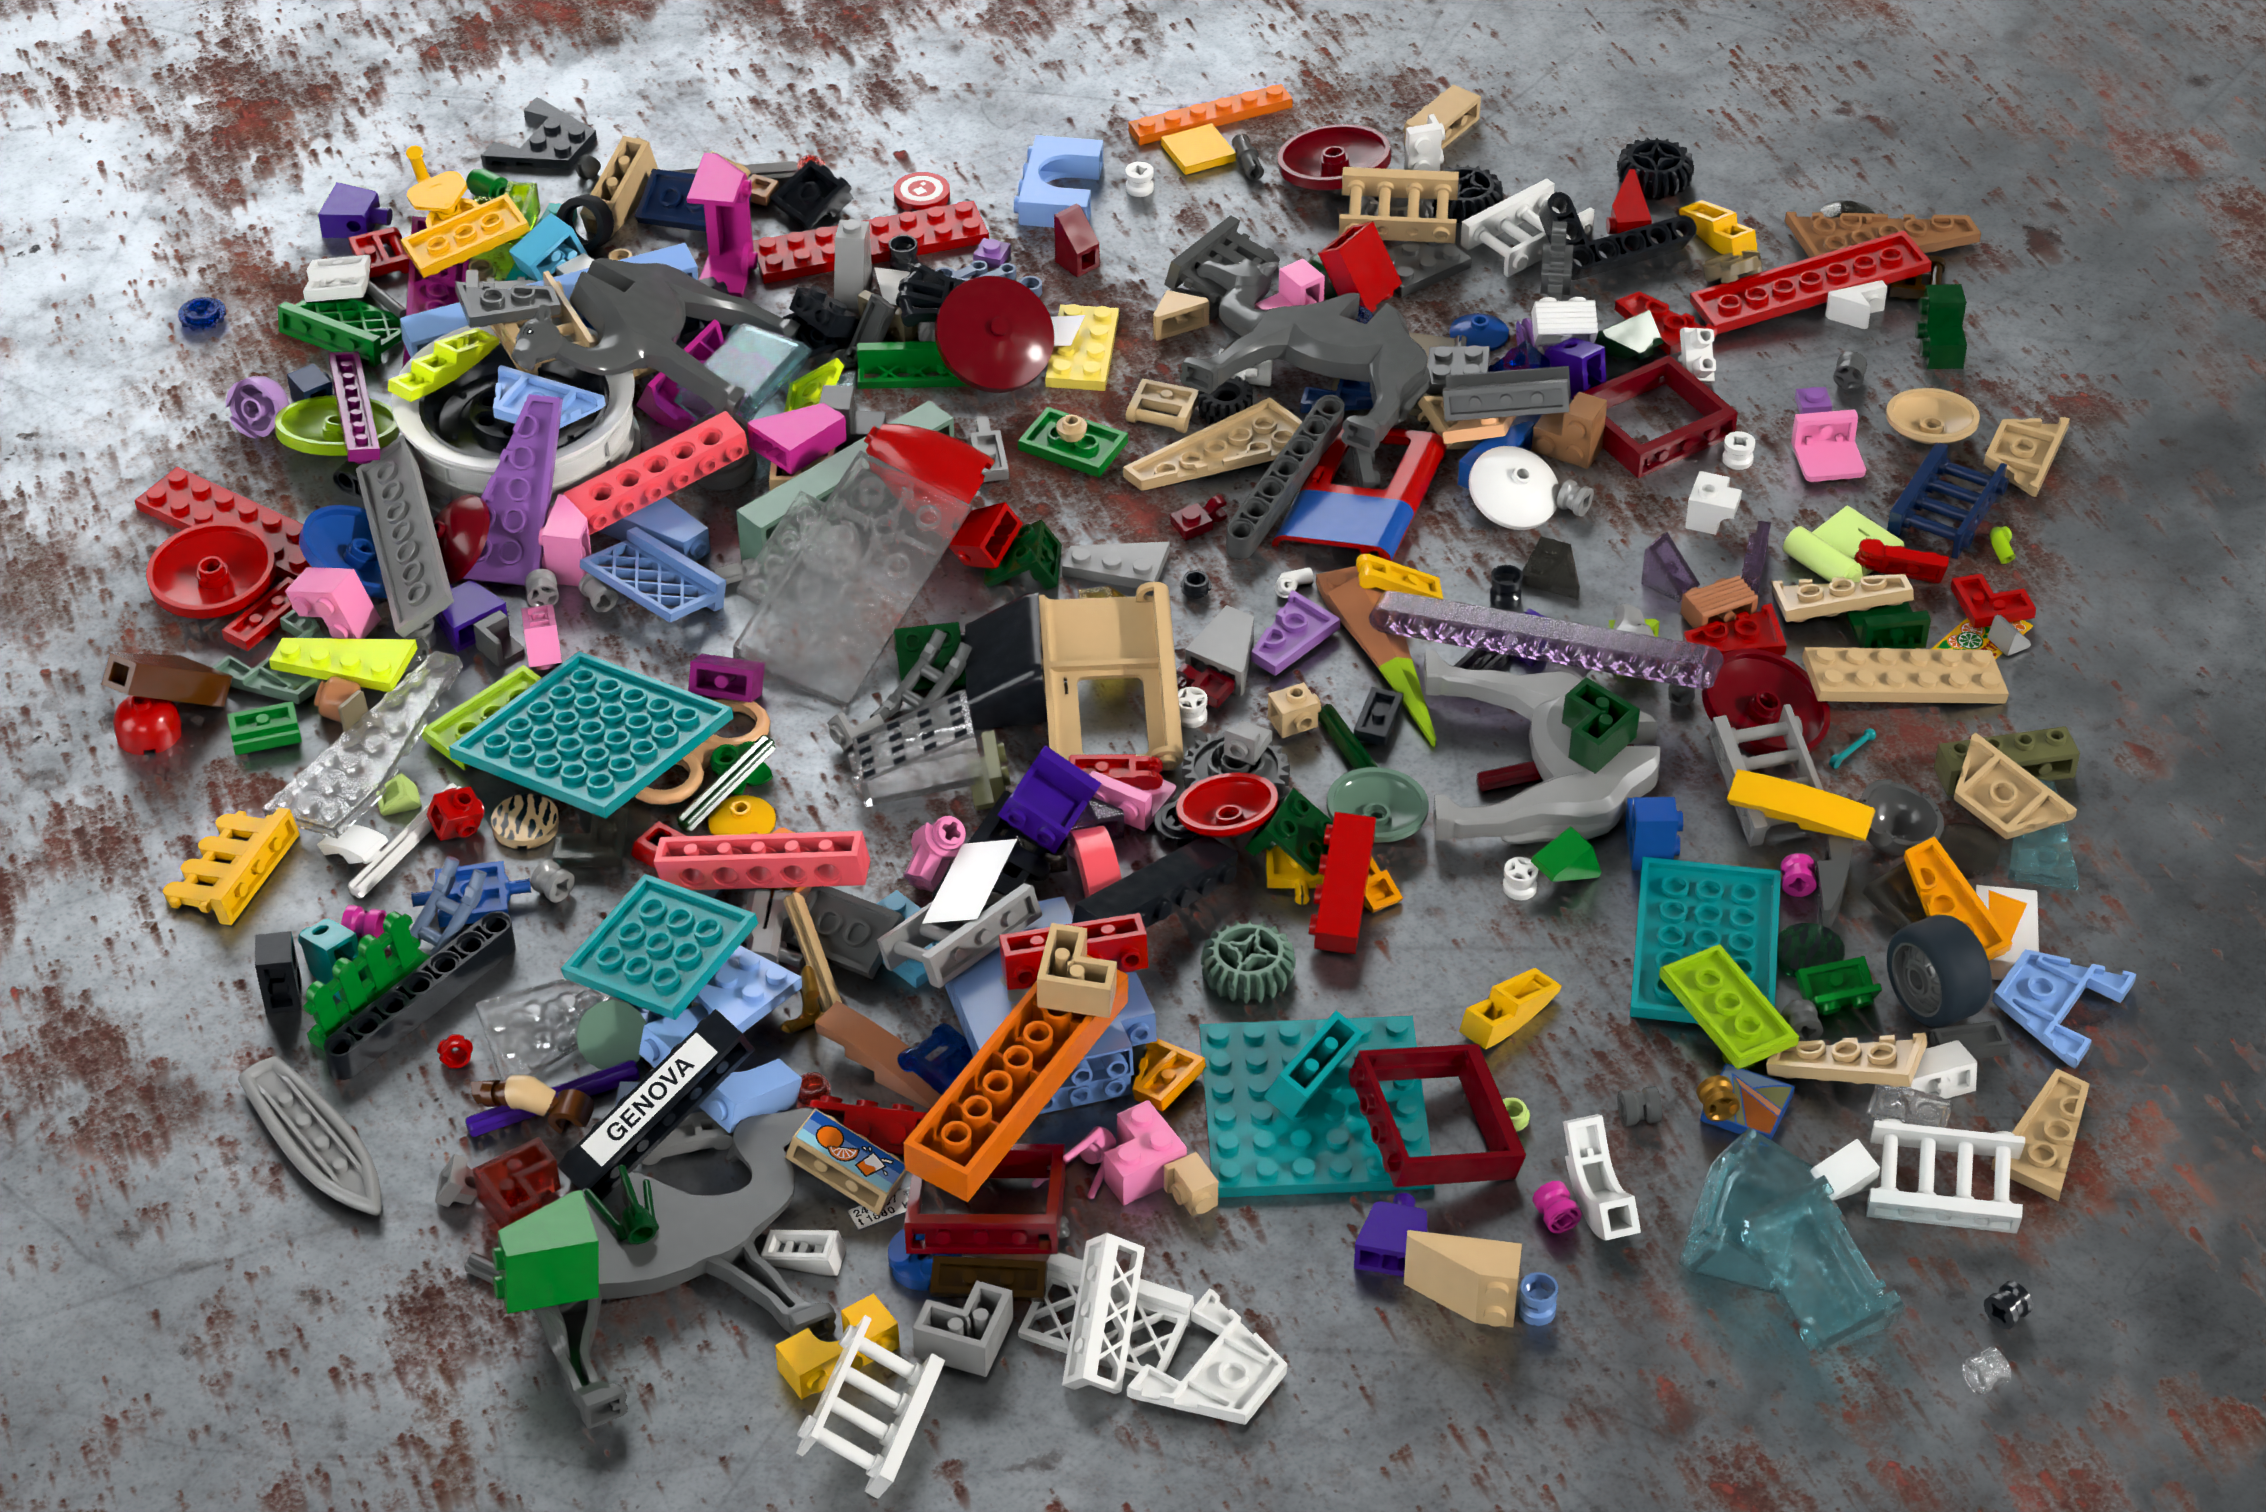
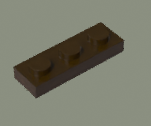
[930,1256,1048,1302]

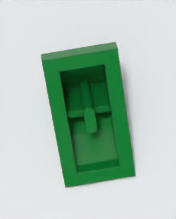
[1531,826,1601,882]

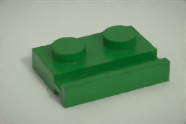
[227,701,302,755]

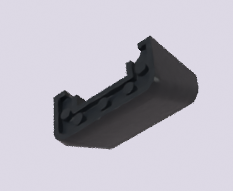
[960,592,1047,730]

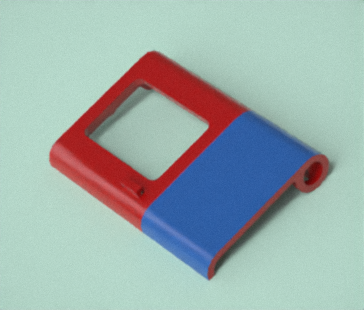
[1272,427,1447,561]

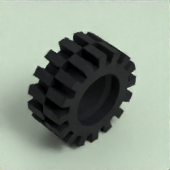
[1198,376,1253,424]

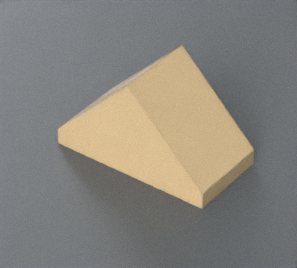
[1153,290,1209,341]

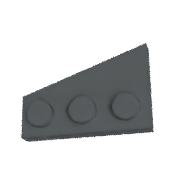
[455,282,561,328]

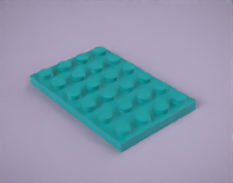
[1629,857,1781,1024]

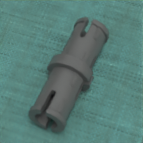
[1232,134,1264,180]

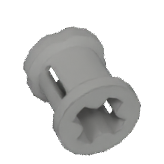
[579,573,618,612]

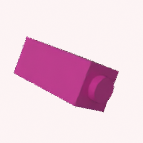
[747,403,847,475]

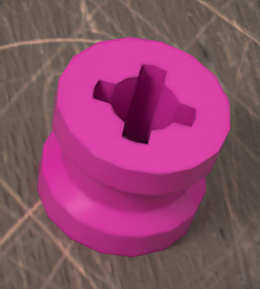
[1780,853,1817,897]

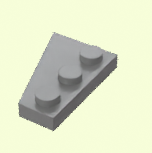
[1062,542,1170,588]

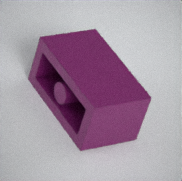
[688,654,765,703]

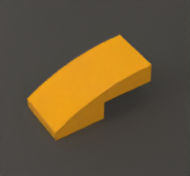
[1364,856,1403,913]

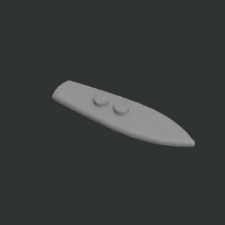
[238,1056,381,1216]

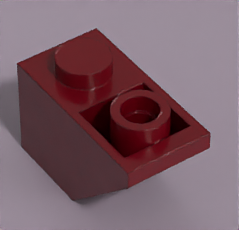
[1054,203,1100,278]

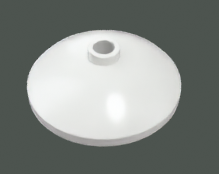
[1469,446,1560,530]

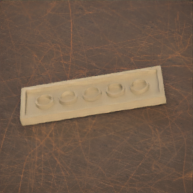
[1802,647,2009,704]

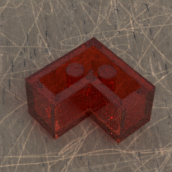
[473,1137,561,1229]

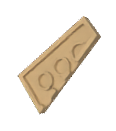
[1766,1033,1927,1087]
[1991,1068,2090,1201]

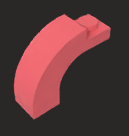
[1067,826,1122,898]

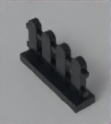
[932,790,1068,913]

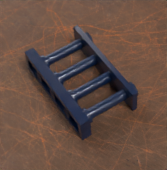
[1887,443,2009,559]

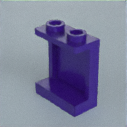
[998,745,1102,854]

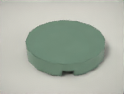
[576,999,647,1070]

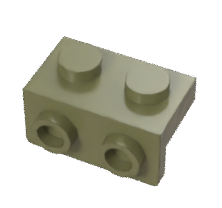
[967,730,1011,811]

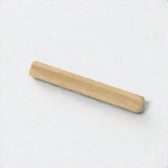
[784,892,842,1012]

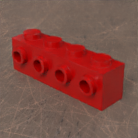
[1309,812,1376,955]
[999,913,1149,990]

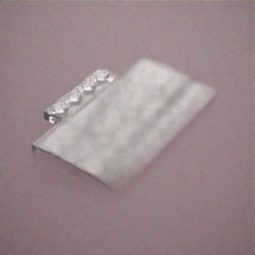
[733,450,972,707]

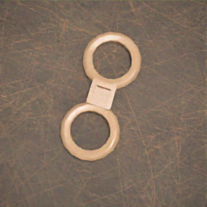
[634,698,770,805]

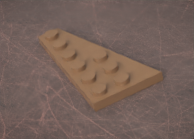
[1785,212,1981,258]

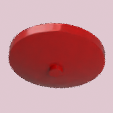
[146,521,277,619]

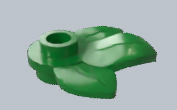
[710,741,773,795]

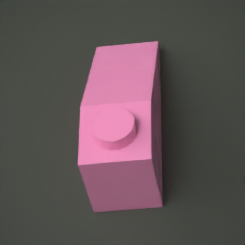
[521,604,562,670]

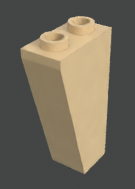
[580,135,658,238]

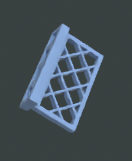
[580,527,726,623]

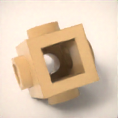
[1268,682,1321,738]

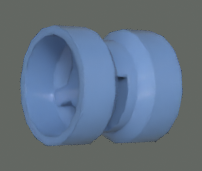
[1518,1272,1558,1326]

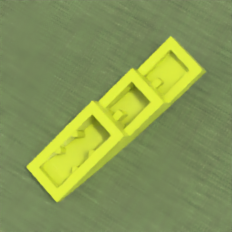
[388,328,500,402]

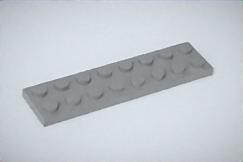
[356,435,454,638]

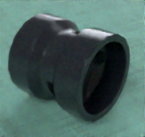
[888,235,919,272]
[1490,565,1523,610]

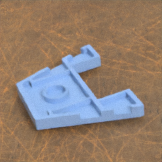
[1992,949,2137,1069]

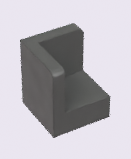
[473,610,525,668]

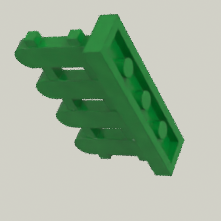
[303,911,431,1052]

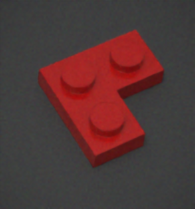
[1950,573,2036,629]

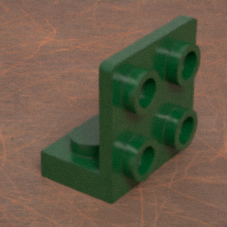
[984,519,1062,590]
[1846,601,1931,649]
[893,622,966,692]
[1245,787,1333,876]

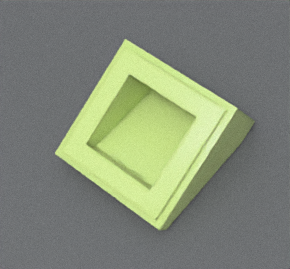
[375,773,422,816]

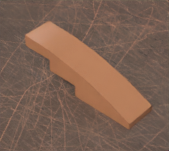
[815,1001,952,1109]

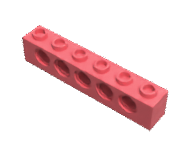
[563,411,749,535]
[654,831,870,890]

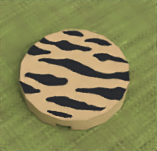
[491,794,559,849]

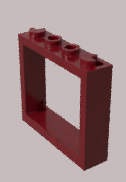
[1573,355,1738,479]
[1348,1044,1526,1187]
[904,1144,1066,1254]

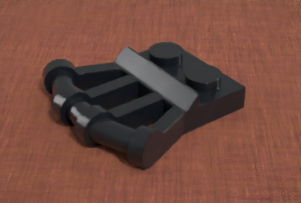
[896,263,965,327]

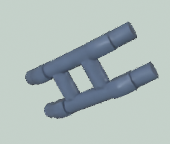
[390,856,487,957]

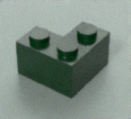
[1915,284,1967,369]
[1562,677,1640,774]

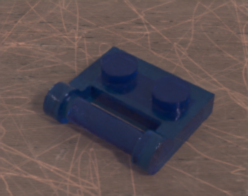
[897,1023,973,1095]

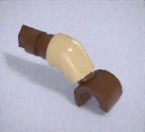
[471,1075,594,1134]

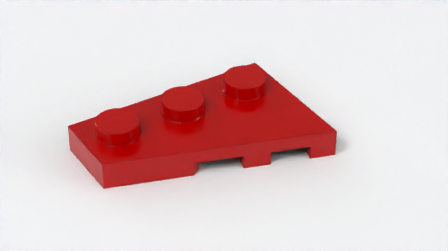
[1614,291,1718,355]
[1683,603,1787,663]

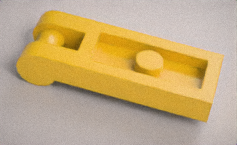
[1356,553,1443,607]

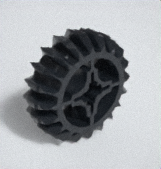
[1617,137,1694,198]
[1432,164,1504,226]

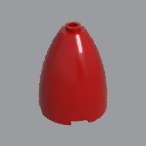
[864,424,995,539]

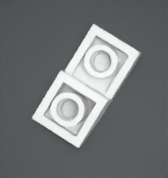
[317,824,388,864]

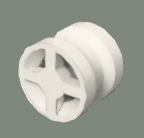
[1125,162,1154,197]
[1722,431,1755,470]
[1178,687,1207,728]
[1503,857,1539,900]

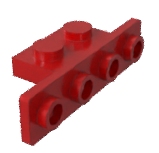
[810,1096,931,1156]

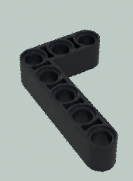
[1539,192,1697,280]

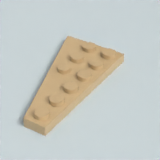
[1123,397,1303,491]

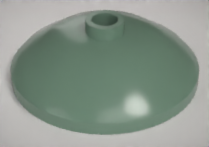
[1326,767,1429,843]

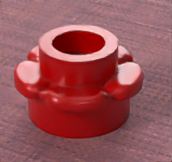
[437,1034,473,1069]

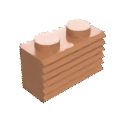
[1680,575,1758,628]

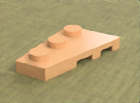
[1442,416,1516,444]

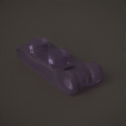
[1741,521,1771,596]

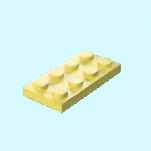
[1045,304,1119,391]

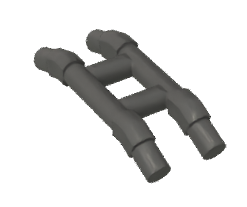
[870,628,972,740]

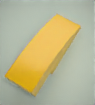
[1679,200,1757,256]
[1459,968,1562,1050]

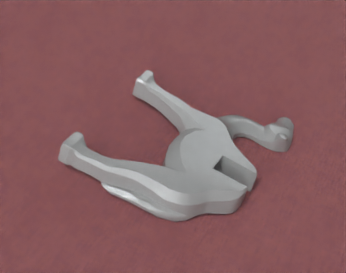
[1424,603,1660,844]

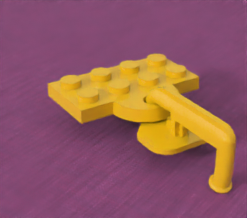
[400,145,531,278]

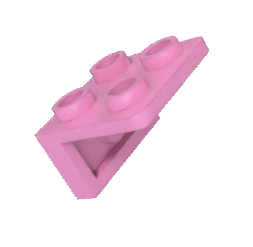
[1791,409,1866,482]
[1087,771,1176,831]

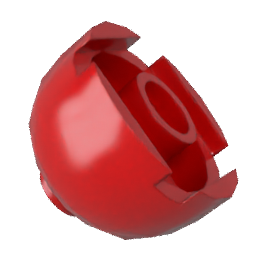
[113,695,182,755]

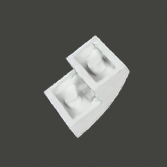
[303,255,371,302]

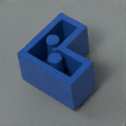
[1625,797,1683,870]

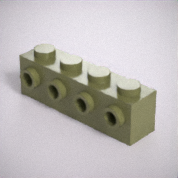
[1934,726,2080,796]

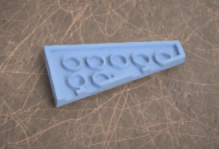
[693,945,802,1033]

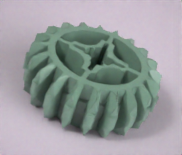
[1201,919,1296,1004]

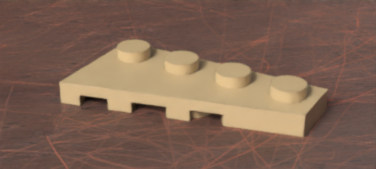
[1771,574,1914,622]

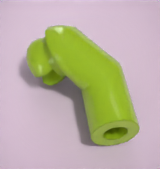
[1989,526,2016,564]

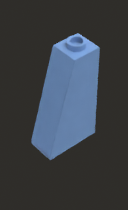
[598,497,711,561]

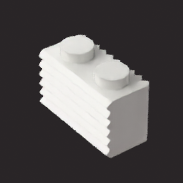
[1531,297,1598,346]

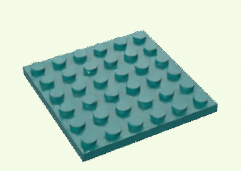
[449,651,733,819]
[1199,1015,1434,1198]

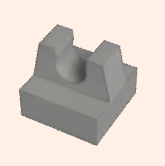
[435,1154,480,1207]

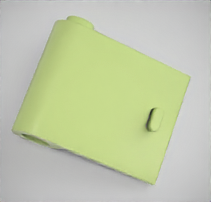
[1783,505,1904,582]

